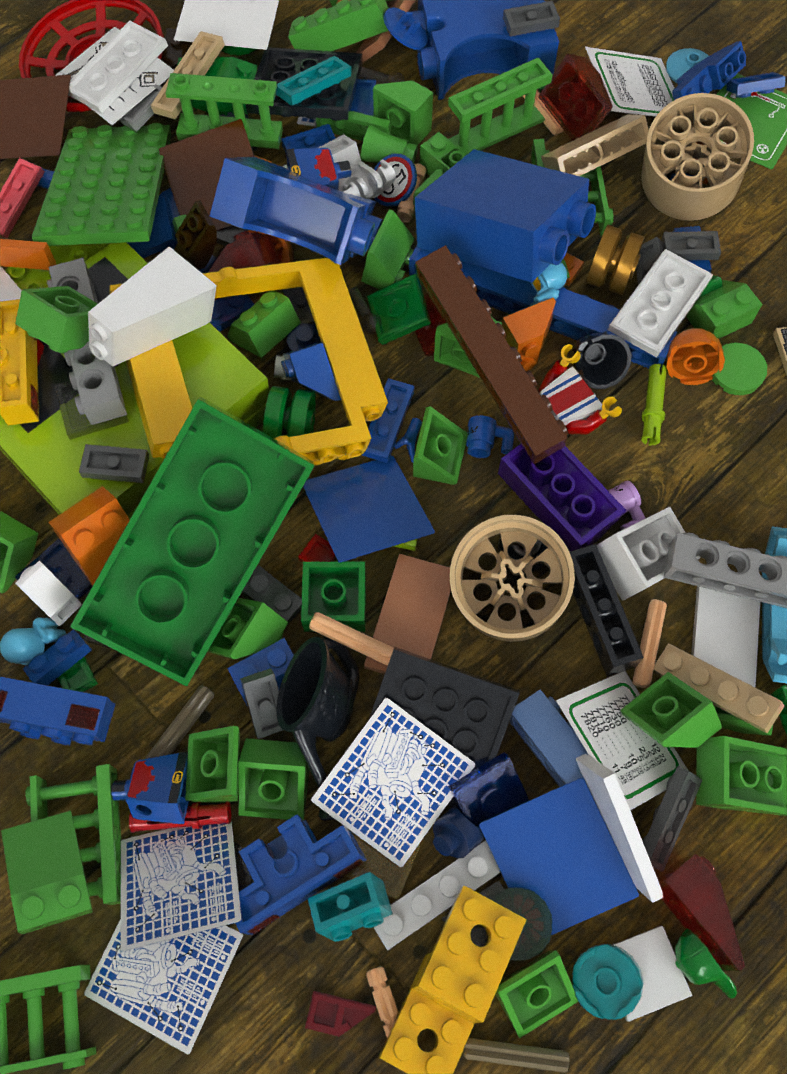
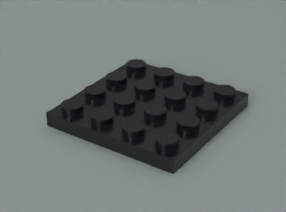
[246,47,363,121]
[368,647,519,812]

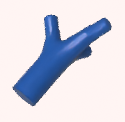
[394,418,422,463]

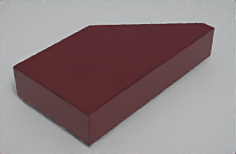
[305,990,376,1037]

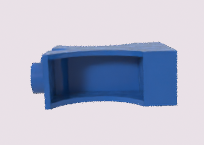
[409,0,559,100]
[210,157,383,265]

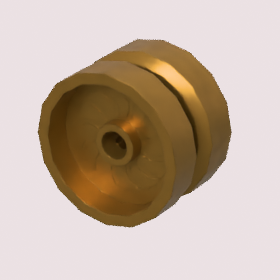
[587,225,645,295]

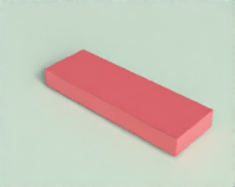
[0,158,45,238]

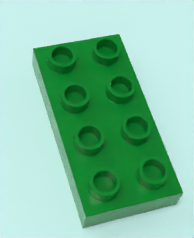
[70,397,315,686]

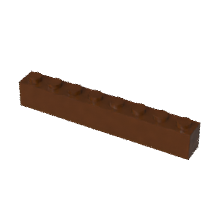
[415,245,568,464]

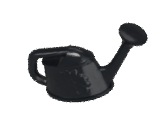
[276,637,360,821]

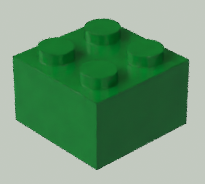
[301,562,366,632]

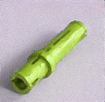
[641,364,667,445]

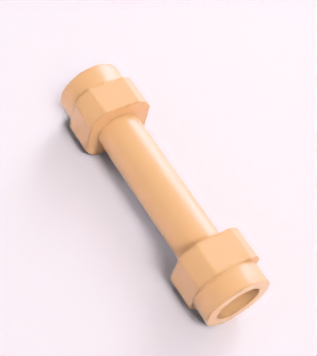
[397,163,427,223]

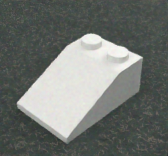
[597,507,700,601]

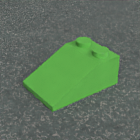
[696,736,787,816]
[1,811,93,934]

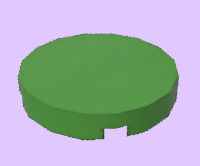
[712,342,767,396]

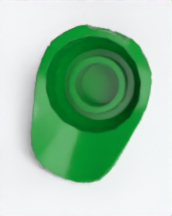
[675,929,737,999]

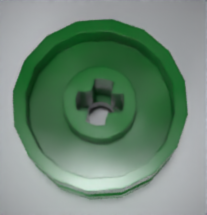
[263,386,316,438]

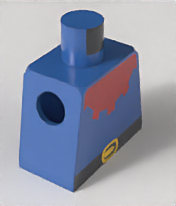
[286,148,351,190]
[111,752,189,824]

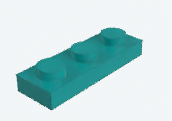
[276,56,351,105]

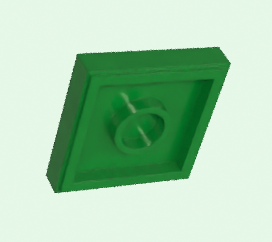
[367,274,431,345]

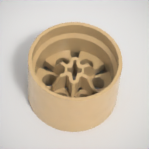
[641,93,754,221]
[450,515,575,642]

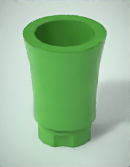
[360,125,418,163]

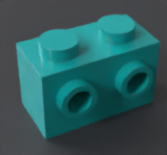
[307,872,393,941]

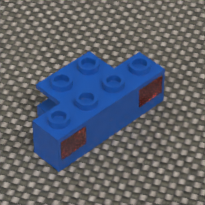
[0,677,116,745]
[235,814,367,935]

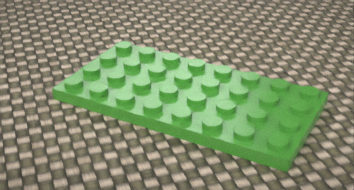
[32,123,172,246]

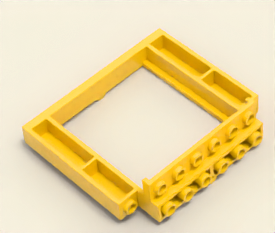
[109,258,388,465]

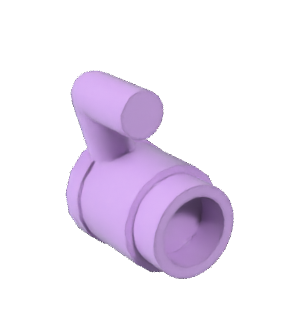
[608,480,646,531]

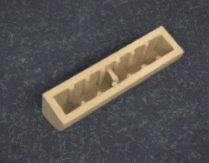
[541,114,649,176]

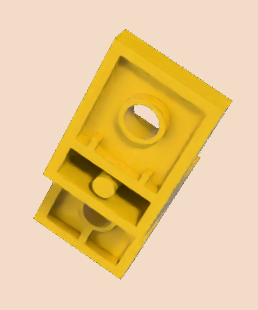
[378,885,527,1074]

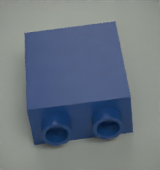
[415,149,596,283]

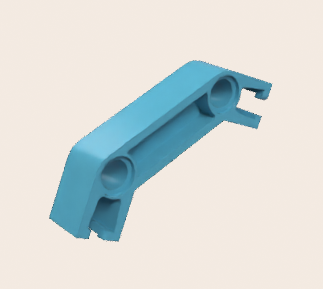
[762,527,787,683]

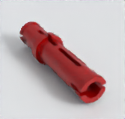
[129,802,232,833]

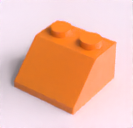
[502,297,556,371]

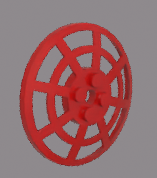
[19,0,164,112]

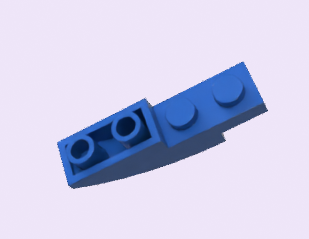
[672,41,746,100]

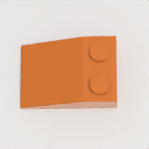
[48,486,130,586]

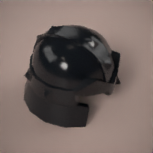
[573,331,632,389]

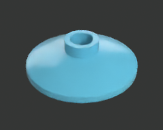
[666,48,709,83]

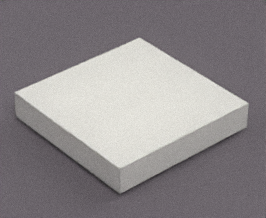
[613,926,692,1022]

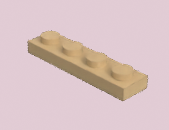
[150,31,225,120]
[654,643,784,733]

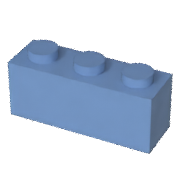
[510,690,588,787]

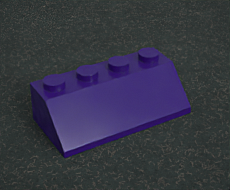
[498,444,626,552]

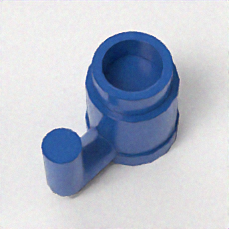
[466,415,514,458]

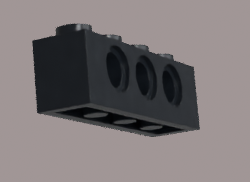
[570,544,644,677]

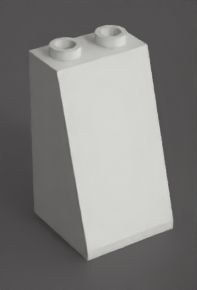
[88,247,217,366]

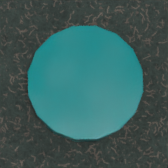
[572,944,644,1020]

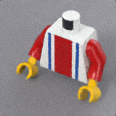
[538,344,622,435]

